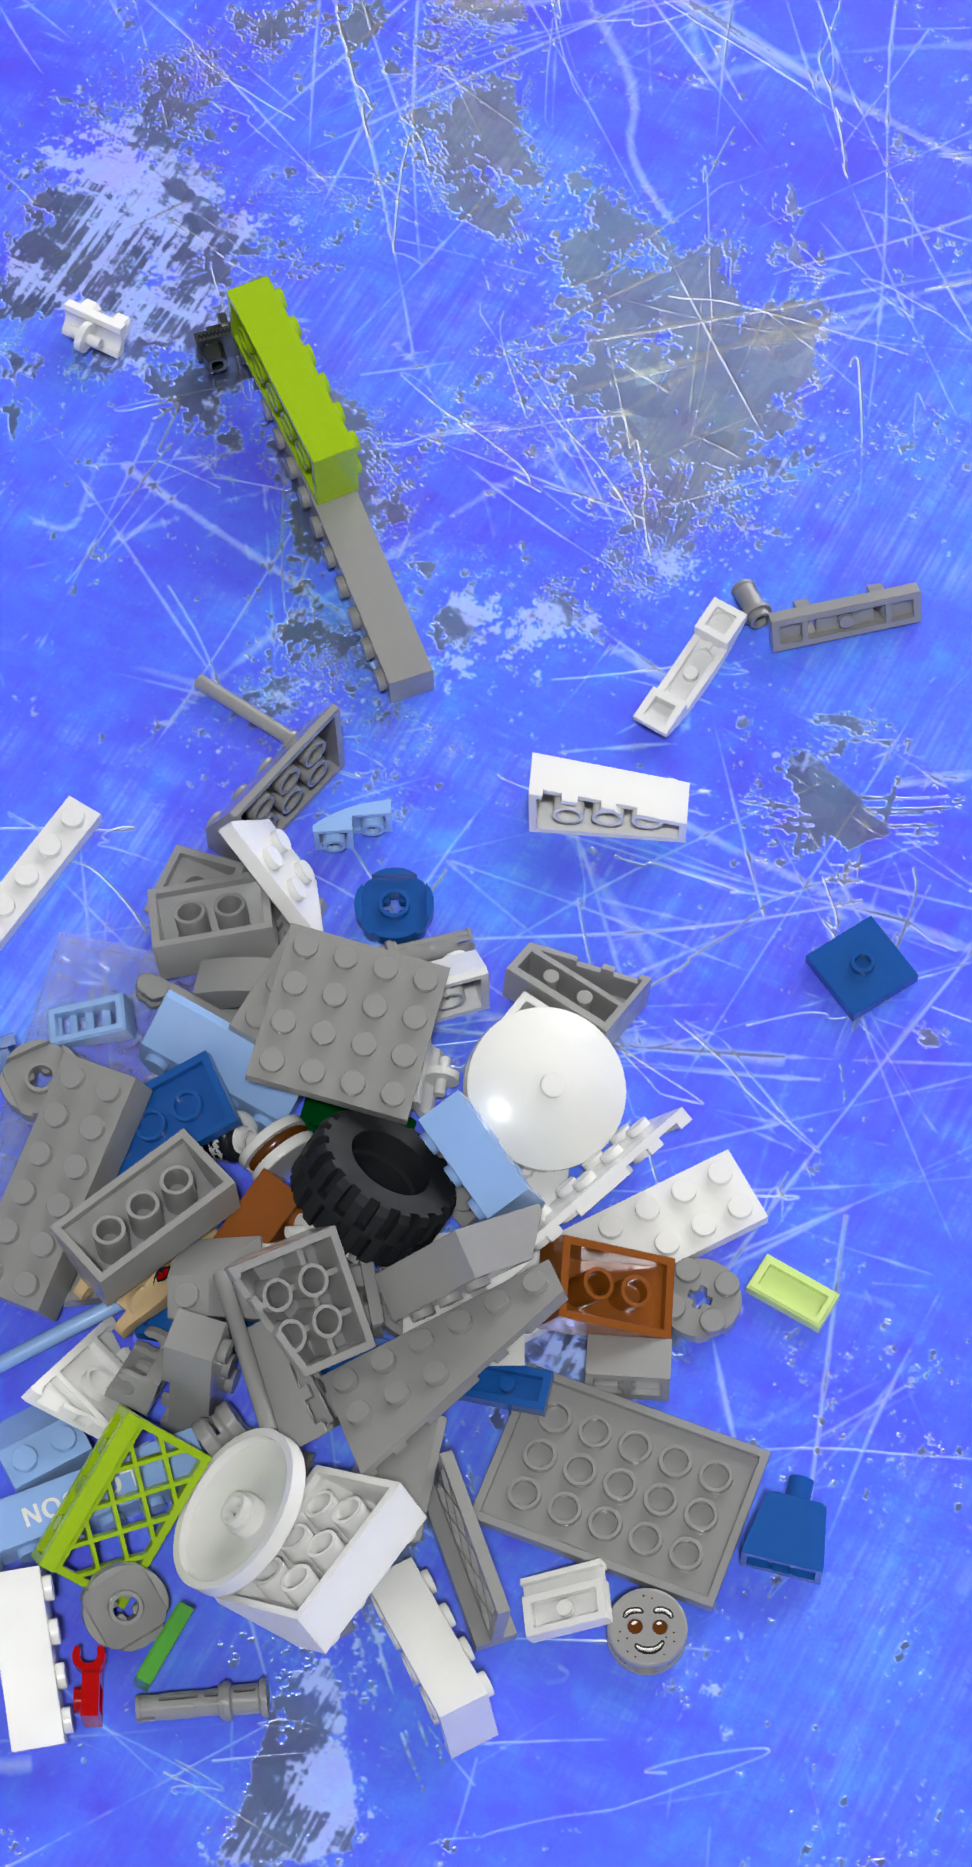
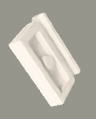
[520,1558,613,1643]

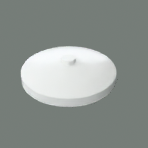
[463,1007,626,1172]
[173,1428,306,1597]

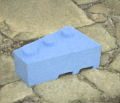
[418,1090,546,1221]

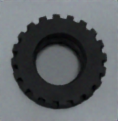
[290,1110,456,1267]

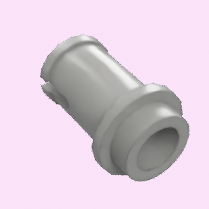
[731,579,772,629]

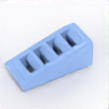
[47,992,136,1048]

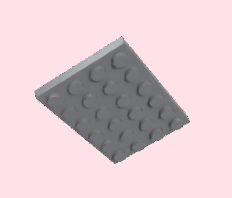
[473,1364,771,1613]

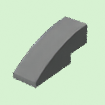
[192,957,271,1009]

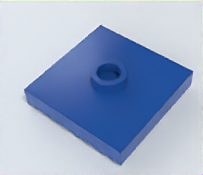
[805,916,919,1022]

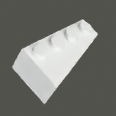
[528,752,690,843]
[369,1557,499,1759]

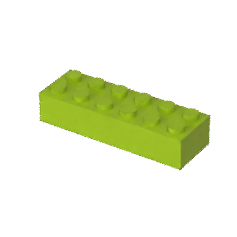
[226,276,363,505]

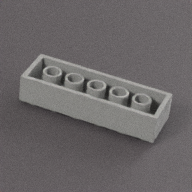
[0,1053,153,1322]

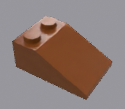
[538,1235,675,1339]

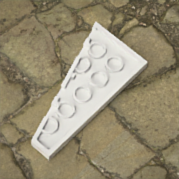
[470,1107,693,1298]

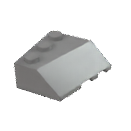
[374,1203,542,1323]
[224,1225,376,1377]

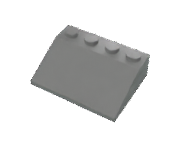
[205,703,345,862]

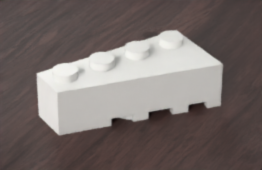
[0,1565,74,1753]

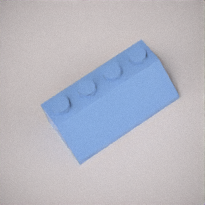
[138,989,304,1132]

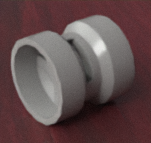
[191,1400,249,1457]

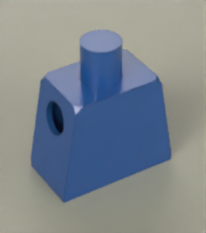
[740,1474,827,1585]

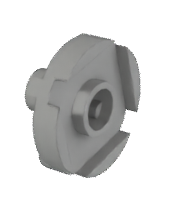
[0,1039,76,1123]
[671,1257,742,1343]
[80,1561,169,1651]

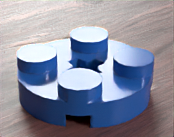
[354,867,434,944]

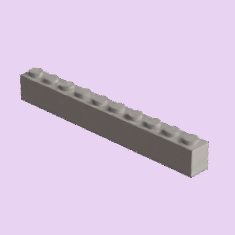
[260,399,434,703]

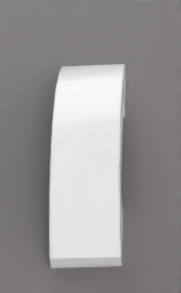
[633,597,747,737]

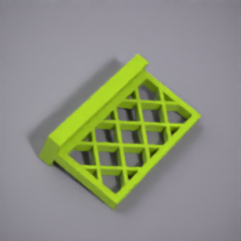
[31,1404,212,1609]

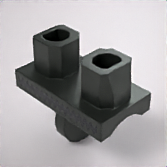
[194,312,247,374]

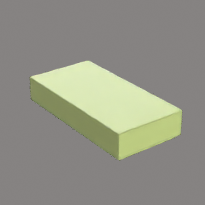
[746,1254,840,1333]

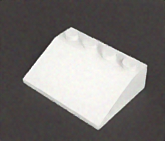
[214,1465,427,1654]

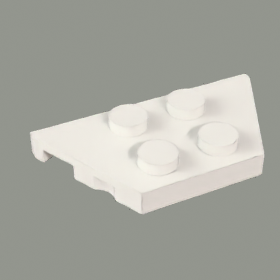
[218,819,324,932]
[21,1316,132,1439]

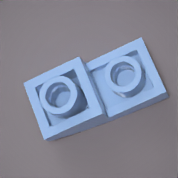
[313,799,393,853]

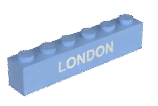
[0,1428,202,1572]

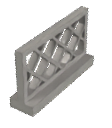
[426,1450,517,1652]

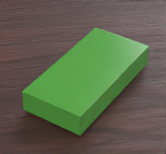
[133,1602,194,1693]

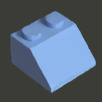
[0,1406,93,1493]

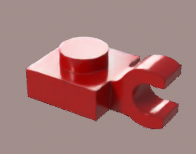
[72,1645,107,1727]

